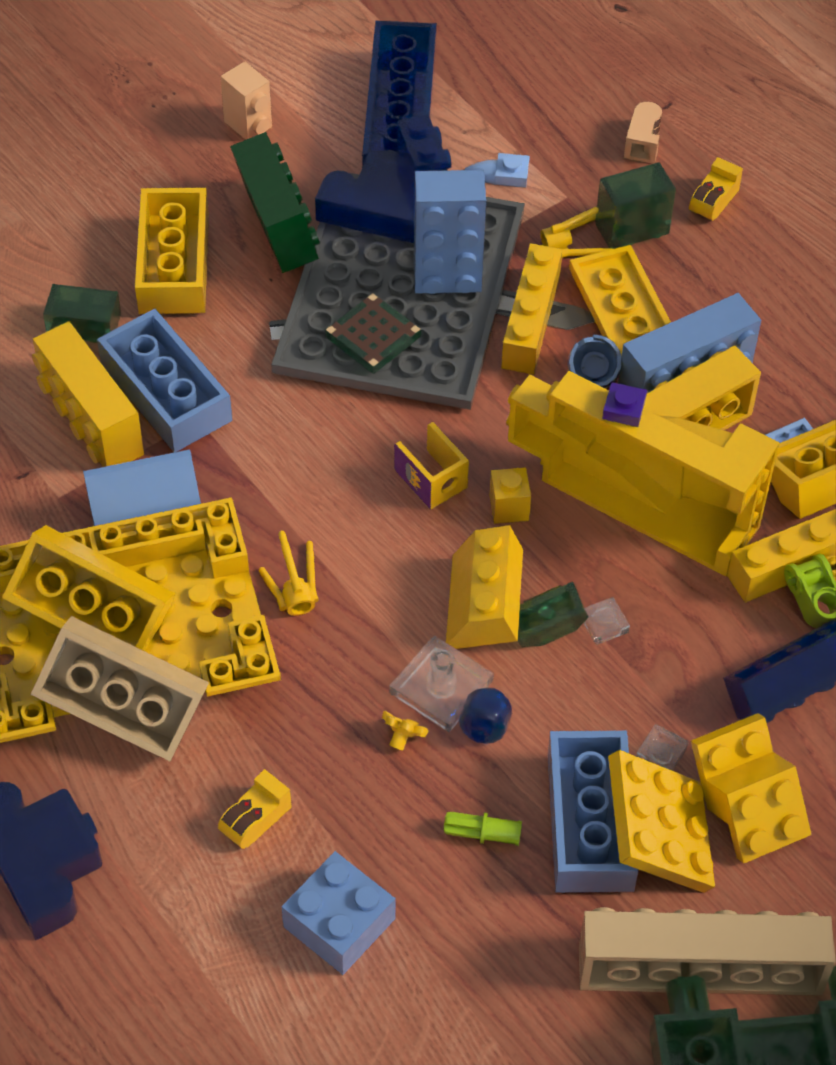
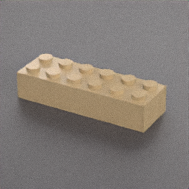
[579,907,835,995]

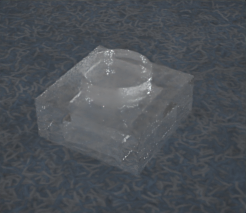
[580,597,630,645]
[636,724,689,771]

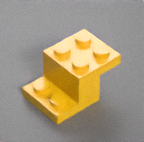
[691,713,812,864]

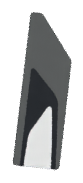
[497,290,595,330]

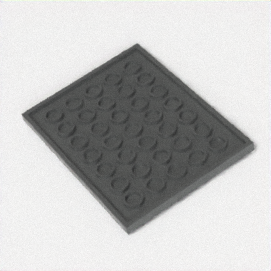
[271,171,525,410]

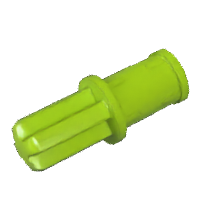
[444,812,522,846]

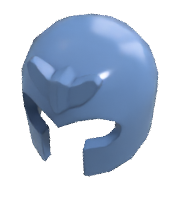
[567,334,622,389]

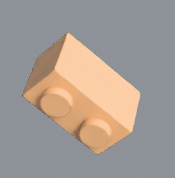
[221,62,272,140]

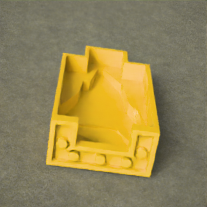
[506,371,780,577]

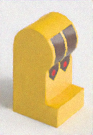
[689,157,743,221]
[218,769,292,849]

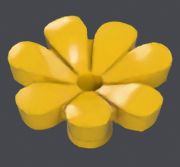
[382,711,429,750]

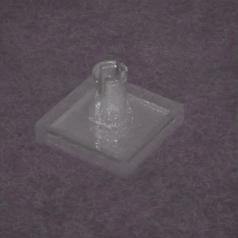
[389,635,494,732]

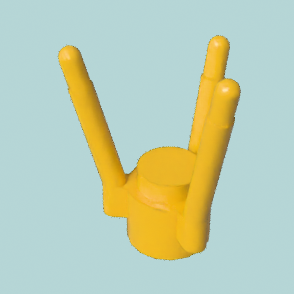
[540,207,613,258]
[258,531,319,616]

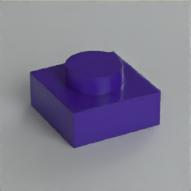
[602,382,647,427]

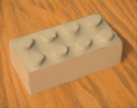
[31,616,209,761]

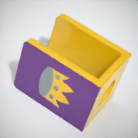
[394,422,469,510]

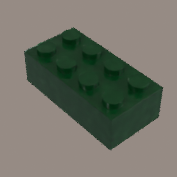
[230,132,320,273]

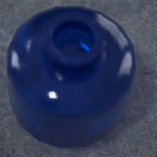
[459,687,512,744]

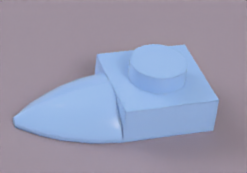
[465,153,530,188]

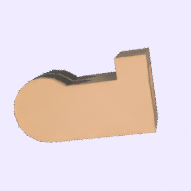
[624,102,662,164]

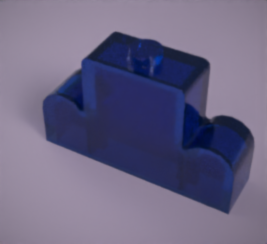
[315,152,431,243]
[0,782,103,941]

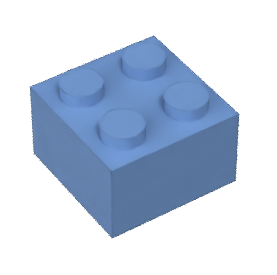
[281,851,396,975]

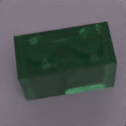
[43,284,121,343]

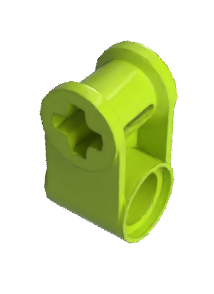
[784,553,836,629]

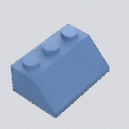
[83,449,201,526]

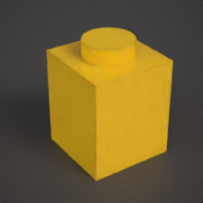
[489,467,531,524]

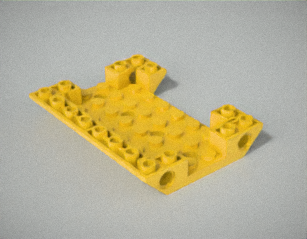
[0,497,281,743]

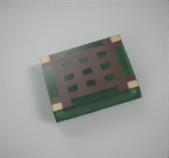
[325,293,421,374]

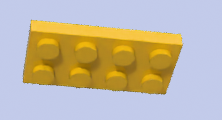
[569,245,671,356]

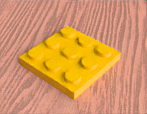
[608,750,715,893]

